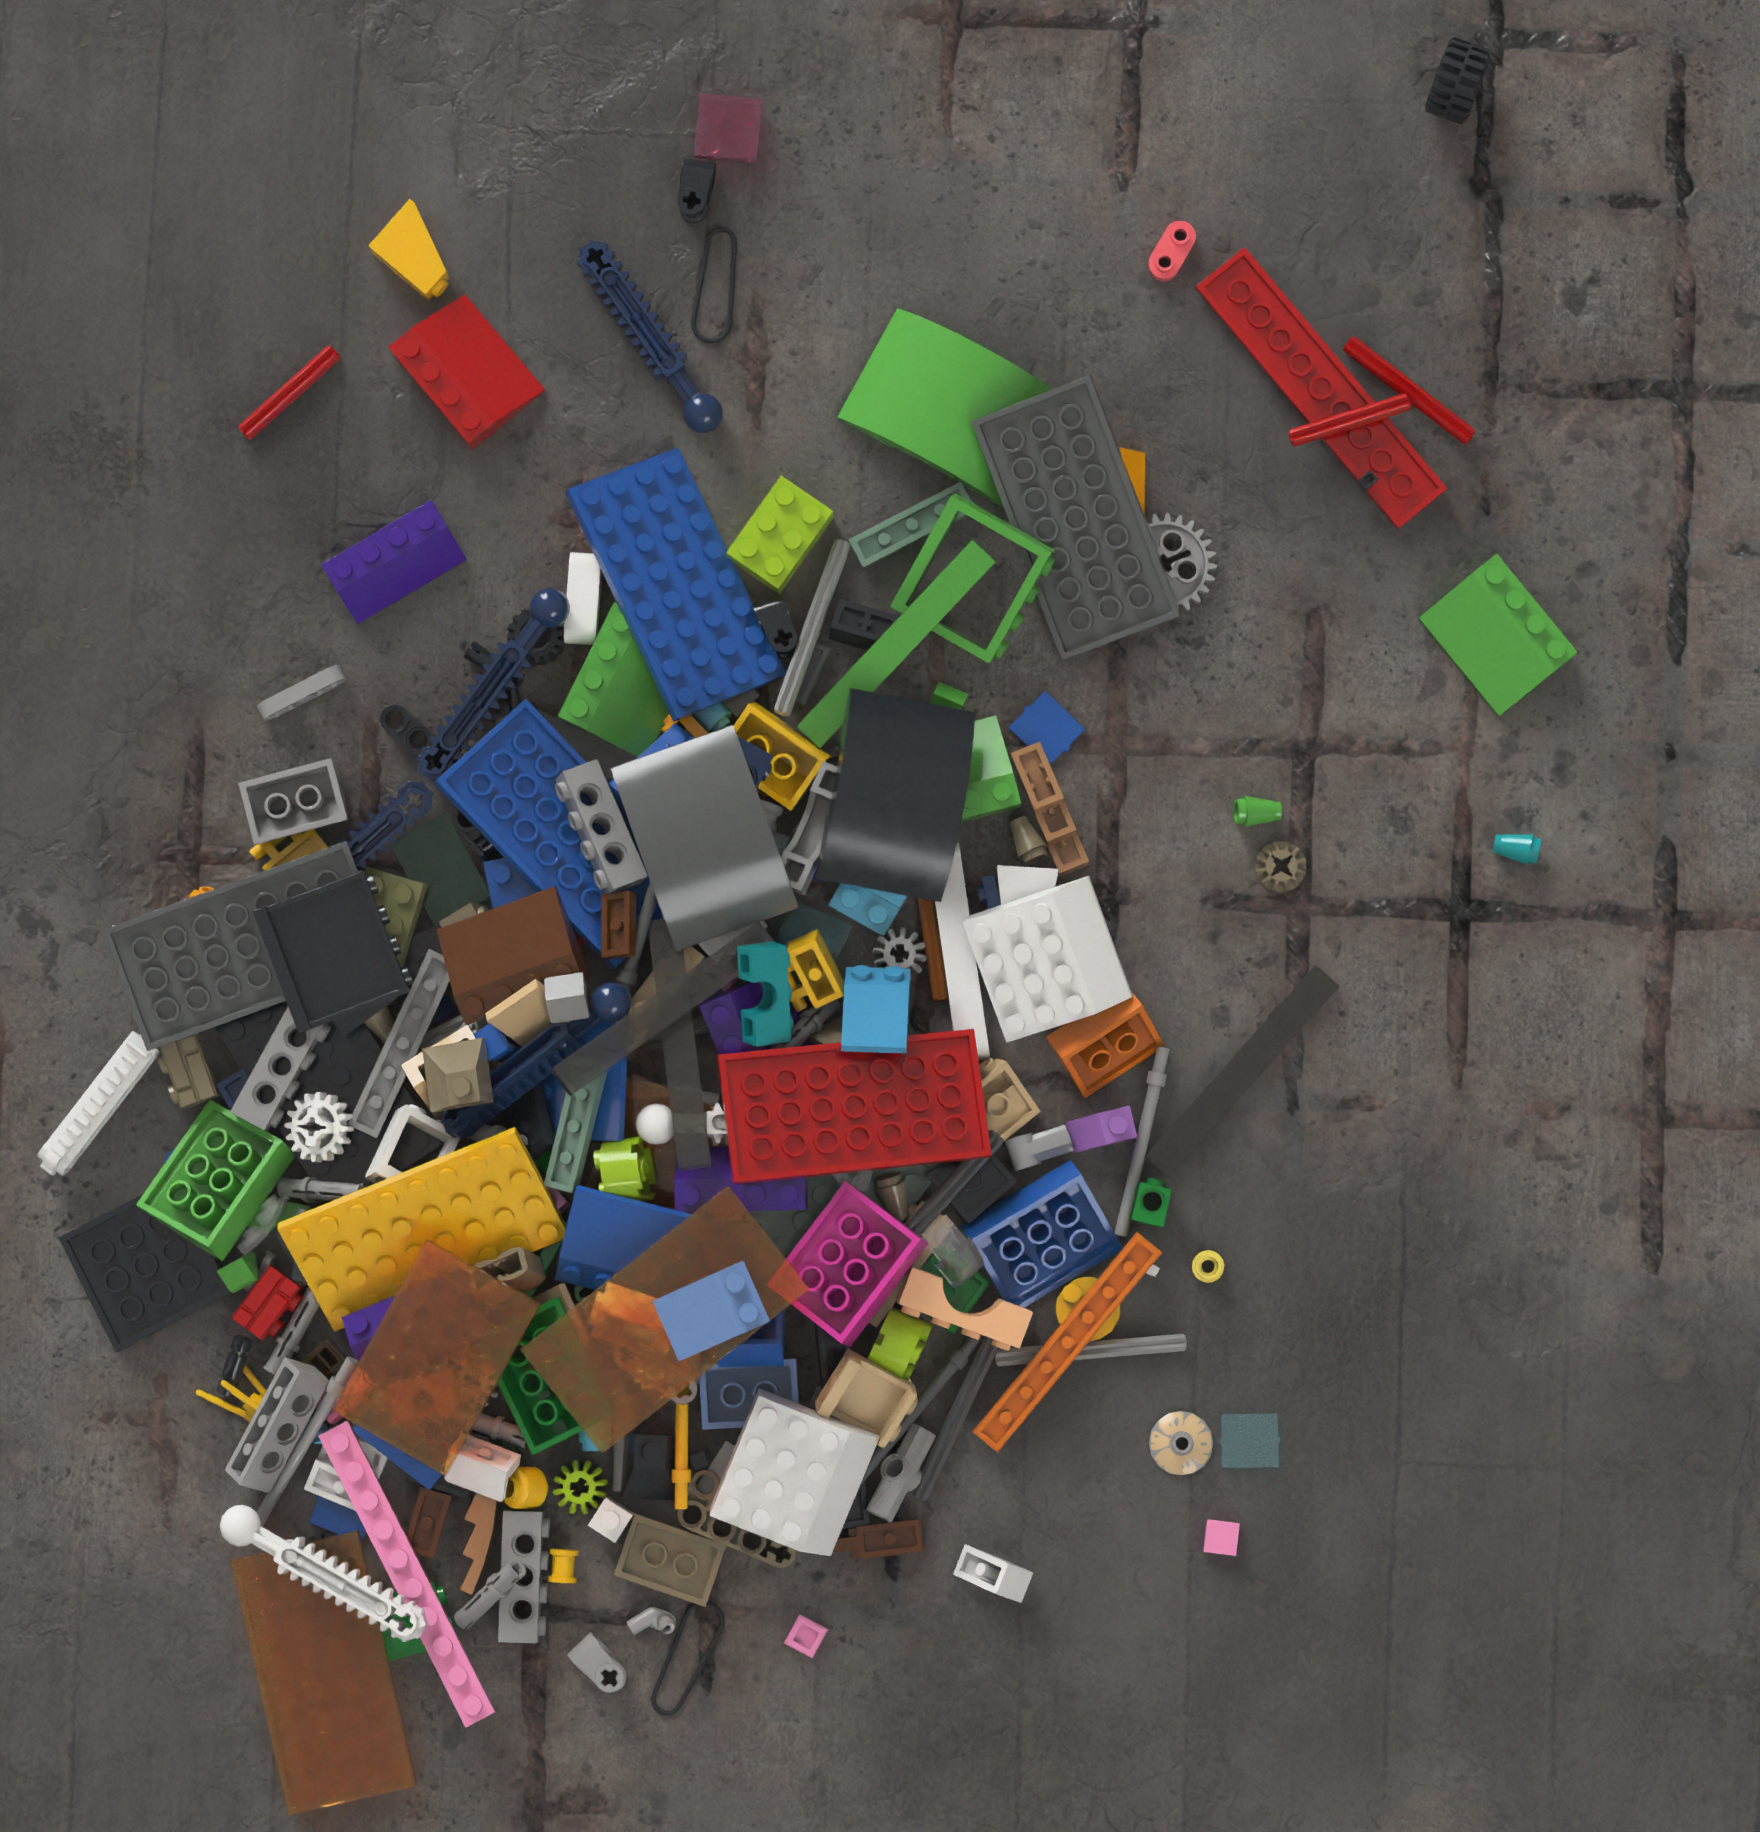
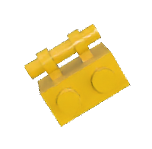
[787,929,845,1012]

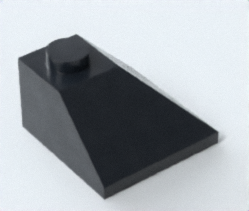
[620,1432,675,1501]

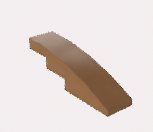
[1010,741,1090,877]
[460,1493,499,1595]

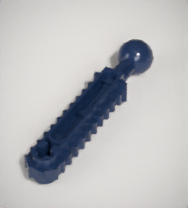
[577,240,723,433]
[416,588,570,782]
[330,780,433,869]
[441,982,632,1139]

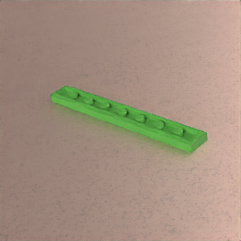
[797,539,996,748]

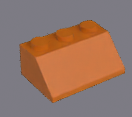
[1046,991,1165,1098]

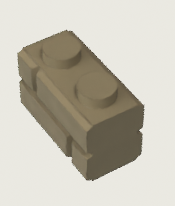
[157,1034,221,1109]

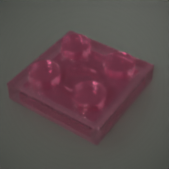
[694,93,763,163]

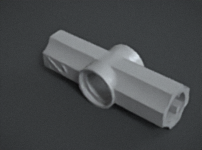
[866,1423,936,1523]

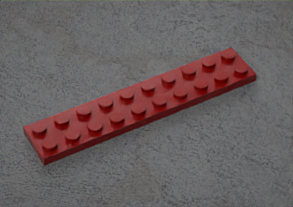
[1195,247,1447,530]

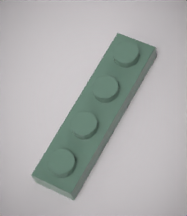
[848,482,972,569]
[544,1059,608,1193]

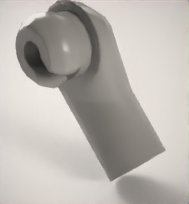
[626,1607,676,1635]

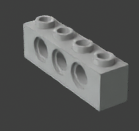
[555,759,648,894]
[230,1007,331,1131]
[225,1357,330,1493]
[498,1510,550,1643]

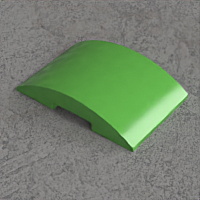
[837,308,1052,508]

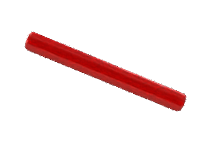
[1343,337,1475,444]

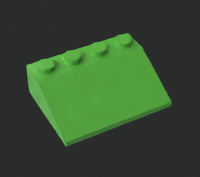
[1418,554,1578,717]
[558,602,670,758]
[961,715,1021,823]
[136,1100,296,1261]

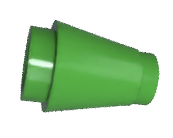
[1233,795,1282,827]

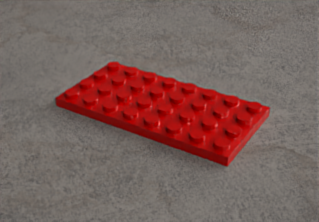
[717,1029,992,1185]

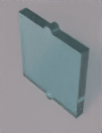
[1218,1413,1282,1468]

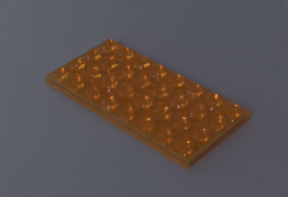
[521,1186,809,1453]
[231,1530,417,1815]

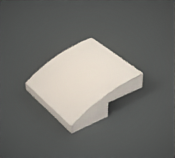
[304,1426,388,1511]

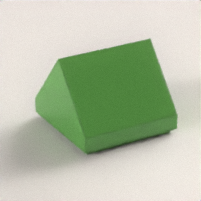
[930,681,969,710]
[217,1252,258,1293]

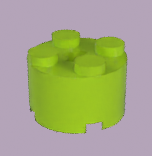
[594,1136,656,1202]
[868,1307,933,1381]

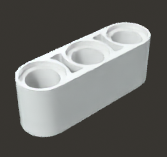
[564,552,602,645]

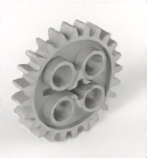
[1147,513,1217,612]

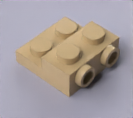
[979,1058,1041,1142]

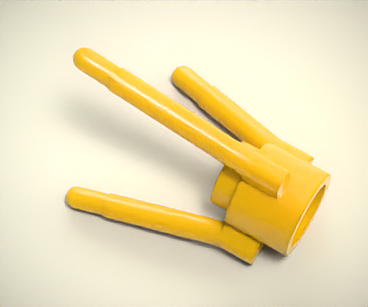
[195,1364,267,1423]

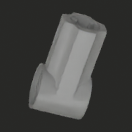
[1005,1125,1073,1172]

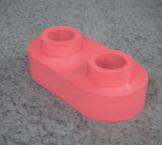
[1148,221,1196,282]

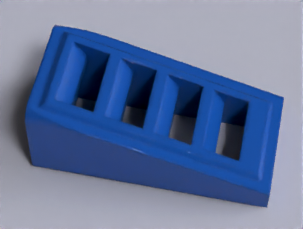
[474,1024,522,1061]

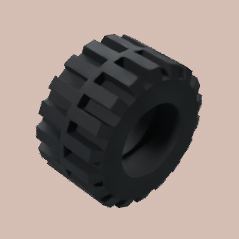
[1425,36,1490,125]

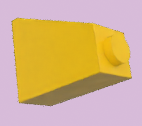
[368,199,449,301]

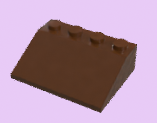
[437,886,591,1026]

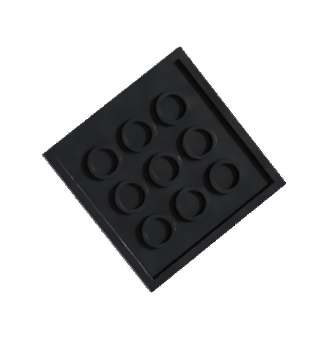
[59,1193,232,1353]

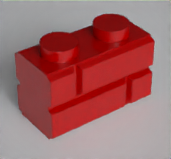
[231,1265,304,1340]

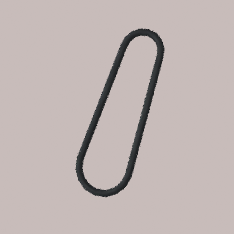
[691,227,737,343]
[651,1601,725,1716]

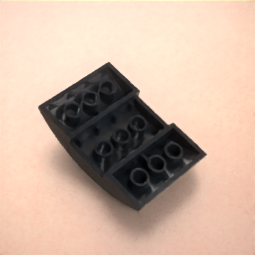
[815,688,975,902]

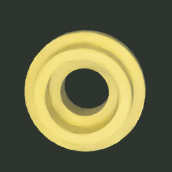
[1192,1250,1224,1283]

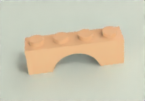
[895,1266,1033,1351]

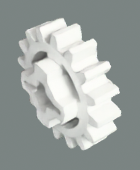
[284,1092,354,1162]

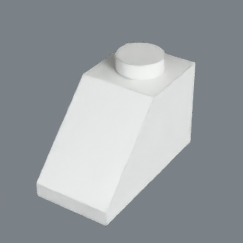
[953,1544,1033,1603]

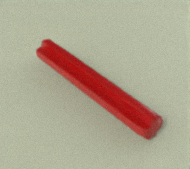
[238,345,340,440]
[1288,393,1411,447]

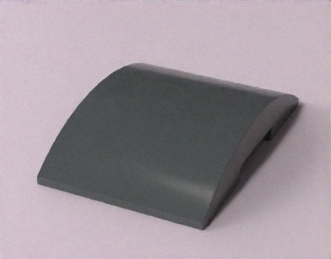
[611,725,799,951]

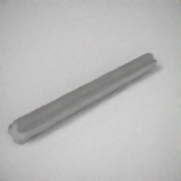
[774,539,850,717]
[995,1334,1187,1366]

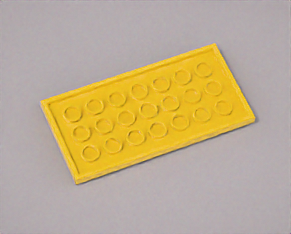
[277,1127,567,1332]

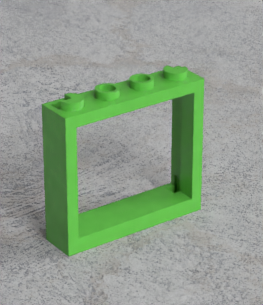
[890,494,1056,664]

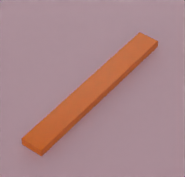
[972,1232,1162,1453]

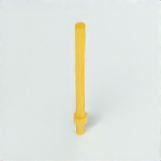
[672,1357,691,1509]

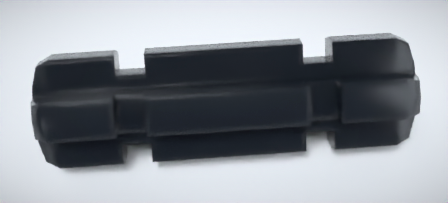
[216,1335,252,1398]

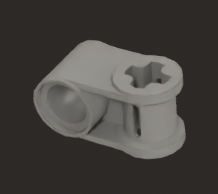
[567,1632,627,1693]

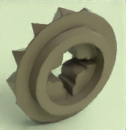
[1255,841,1306,892]

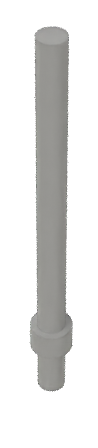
[1114,1046,1170,1237]
[256,1356,358,1527]

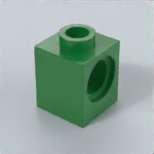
[1131,1178,1172,1228]

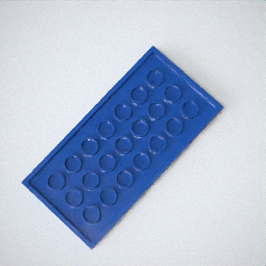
[565,448,786,722]
[434,699,665,970]

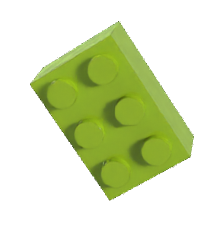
[726,475,834,594]

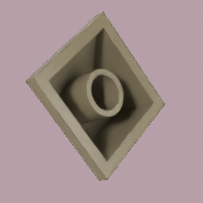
[422,1038,494,1113]

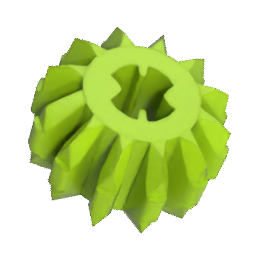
[553,1460,608,1515]

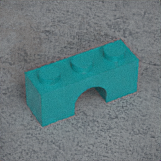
[737,941,794,1047]

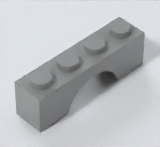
[781,761,837,896]

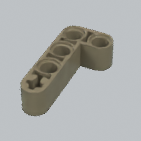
[677,1469,797,1568]

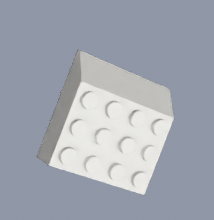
[962,876,1133,1043]
[710,1388,880,1556]

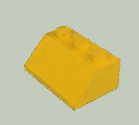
[734,701,833,811]

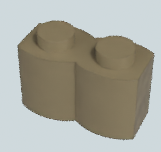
[467,1247,546,1303]

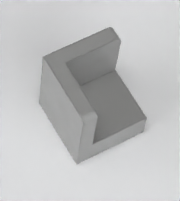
[544,972,590,1023]

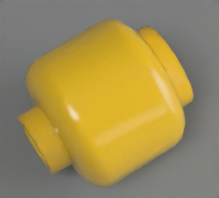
[504,1467,548,1509]

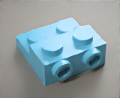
[828,883,907,937]

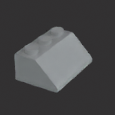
[238,758,348,845]

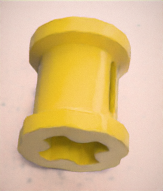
[547,1548,579,1583]

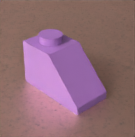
[1065,1105,1137,1153]

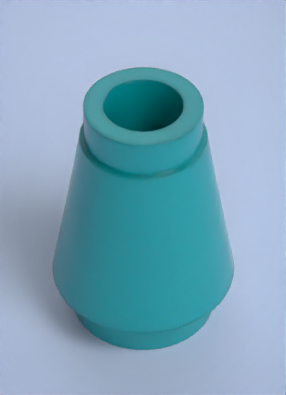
[1493,834,1541,865]

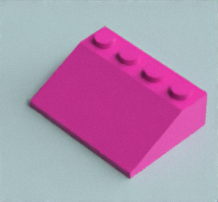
[767,1181,929,1347]

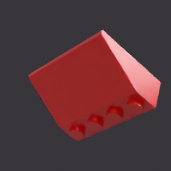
[388,294,545,450]

